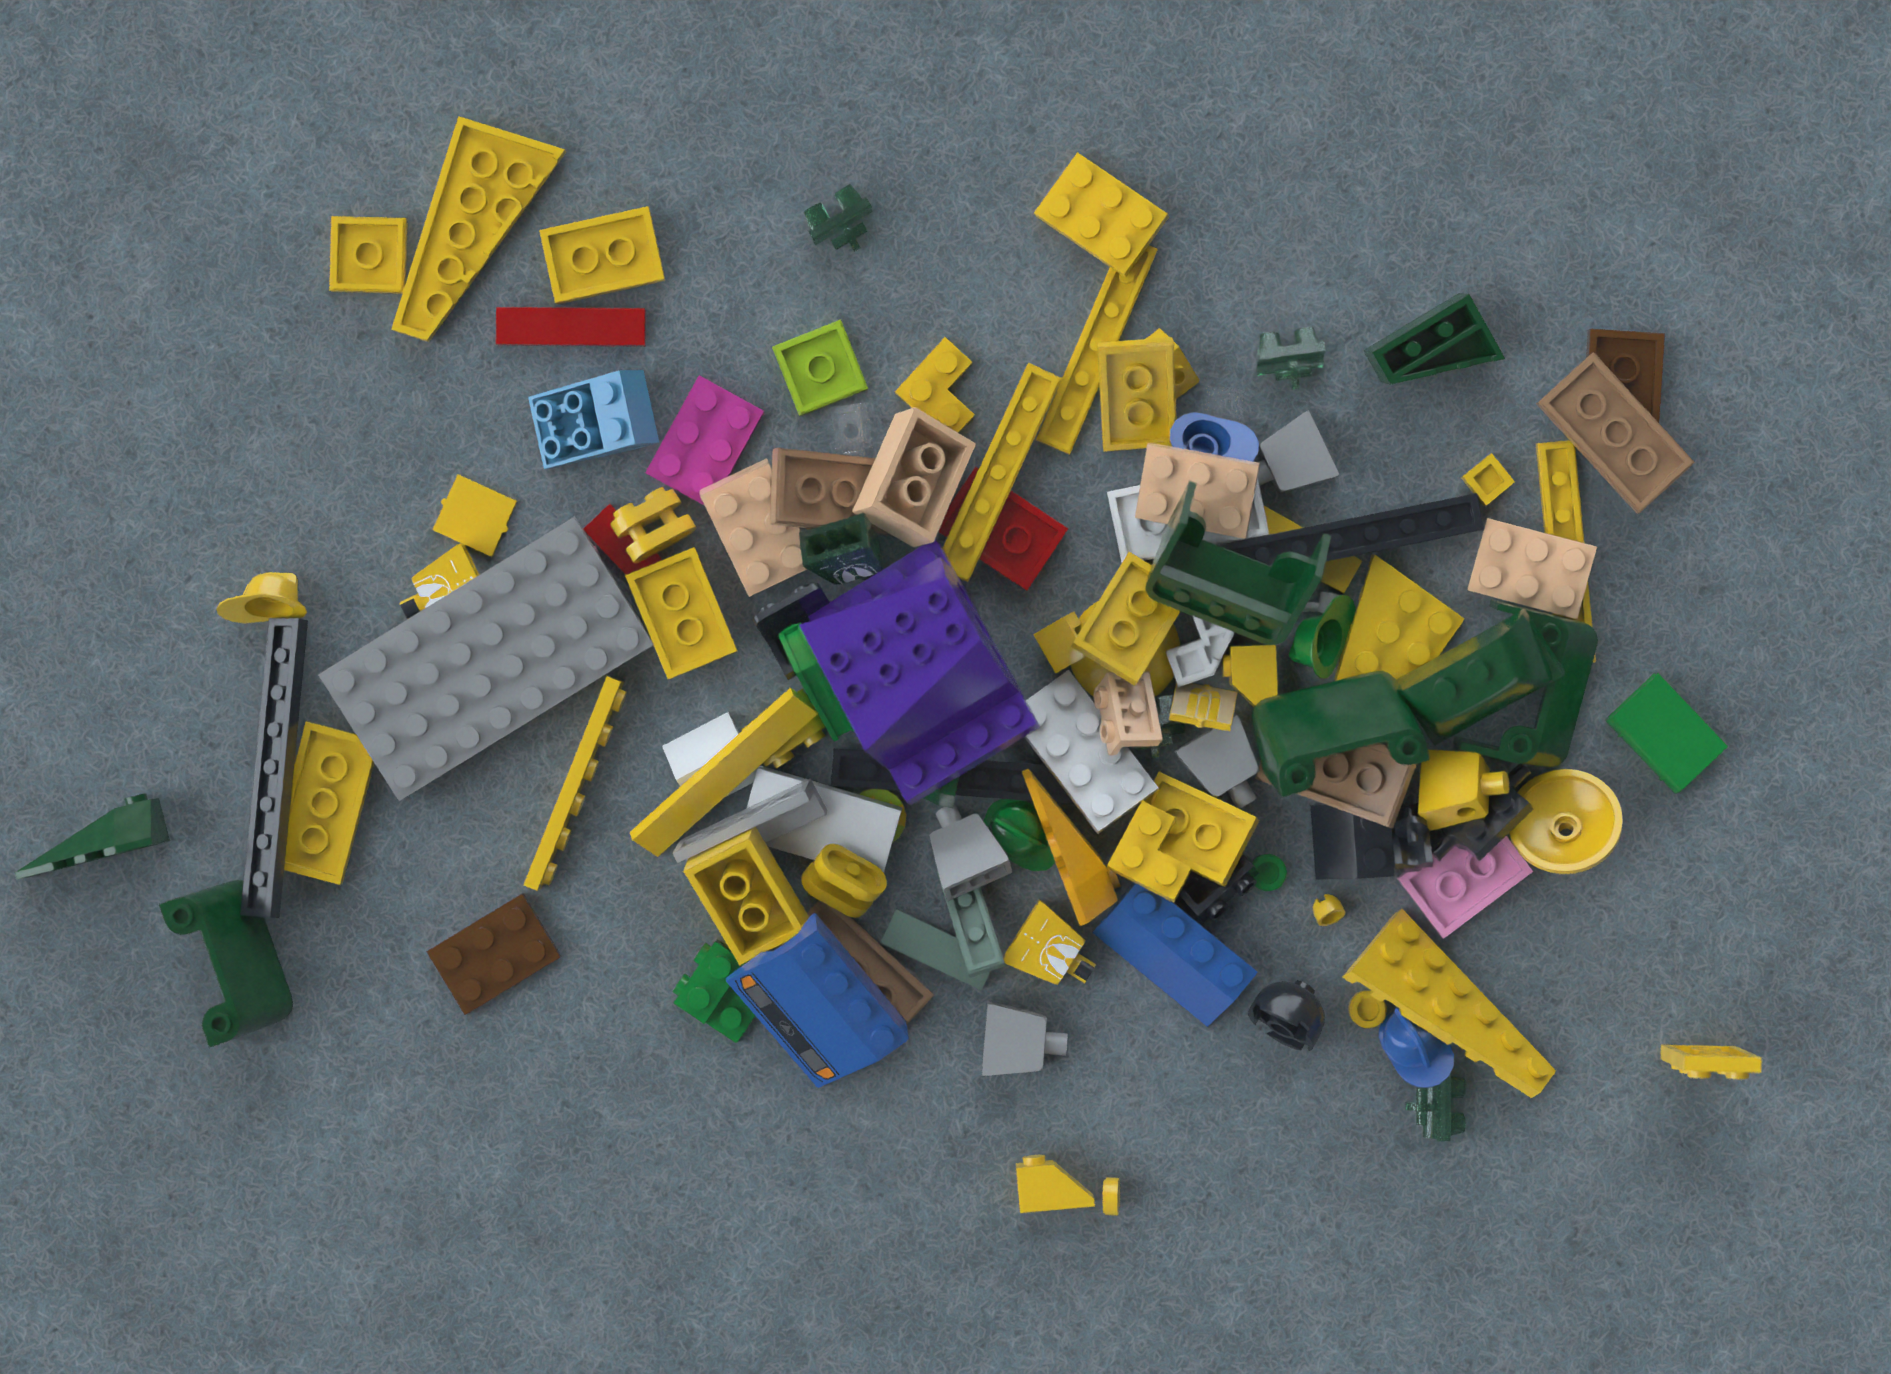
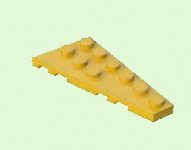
[391,116,567,342]
[1334,554,1465,681]
[1342,909,1556,1098]

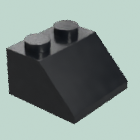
[1310,804,1395,880]

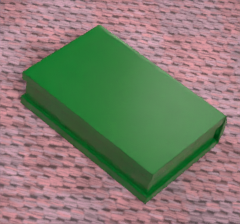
[778,623,854,742]
[1605,673,1728,794]

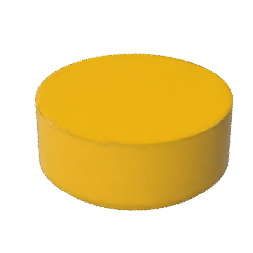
[1348,990,1387,1028]
[1103,1177,1120,1216]

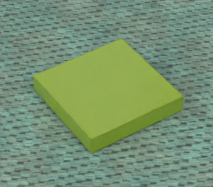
[772,319,869,417]

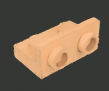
[1094,672,1163,755]

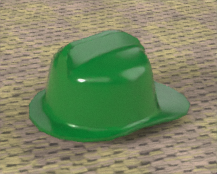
[1289,595,1356,678]
[983,799,1055,871]

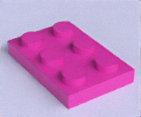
[645,375,765,506]

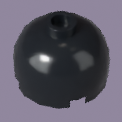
[1248,980,1325,1051]

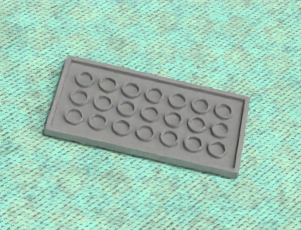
[318,516,653,801]

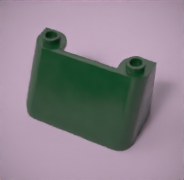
[1252,671,1430,797]
[158,880,293,1048]

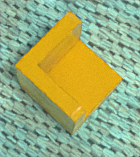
[1033,611,1085,673]

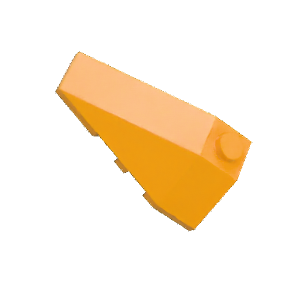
[1022,769,1121,926]

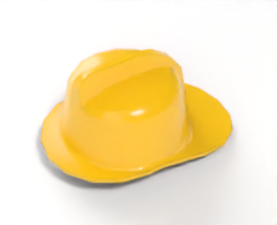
[216,572,307,623]

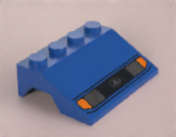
[726,913,909,1088]

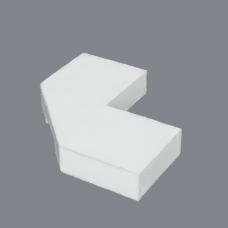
[1166,616,1234,687]

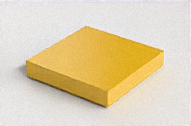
[329,216,407,294]

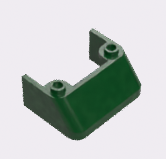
[1145,481,1331,645]
[1453,599,1598,768]

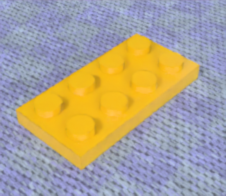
[284,721,374,885]

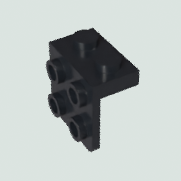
[753,583,830,680]

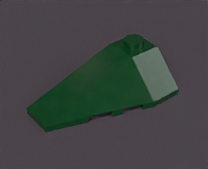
[15,793,170,880]

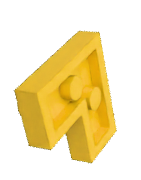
[895,337,975,433]
[1107,800,1192,903]

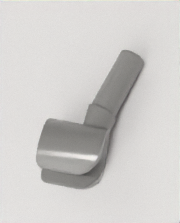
[1302,592,1339,613]

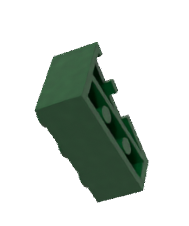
[1363,293,1505,385]

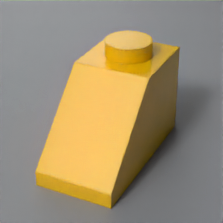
[1222,645,1278,707]
[1016,1155,1095,1213]

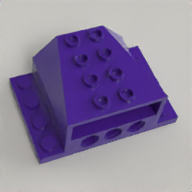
[799,539,1041,805]

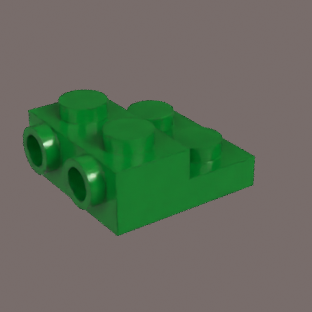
[672,939,755,1043]

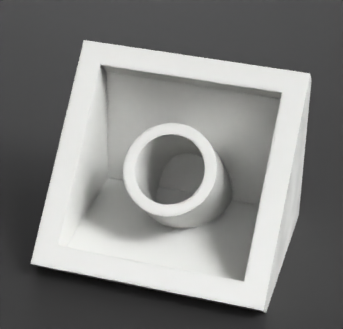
[662,712,757,798]

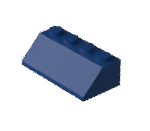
[1092,882,1258,1027]

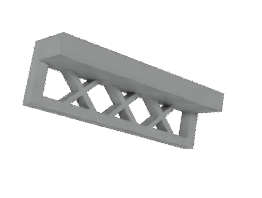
[672,778,828,863]

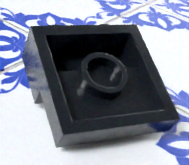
[1179,853,1259,922]

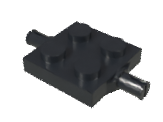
[1431,764,1533,861]

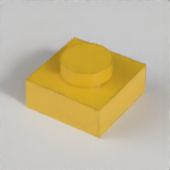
[1461,453,1515,506]

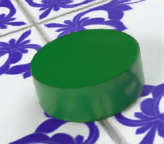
[1251,854,1287,891]

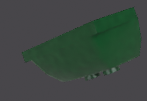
[1397,609,1565,746]

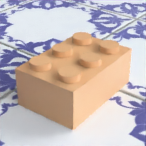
[852,407,976,547]
[700,458,817,597]

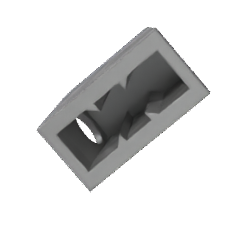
[1257,410,1340,494]
[1174,715,1259,809]
[929,805,1012,901]
[982,1001,1068,1076]

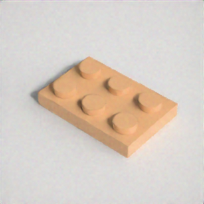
[1135,443,1260,539]
[1467,518,1597,619]

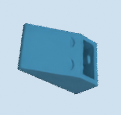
[528,370,659,469]

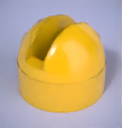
[1313,894,1346,926]

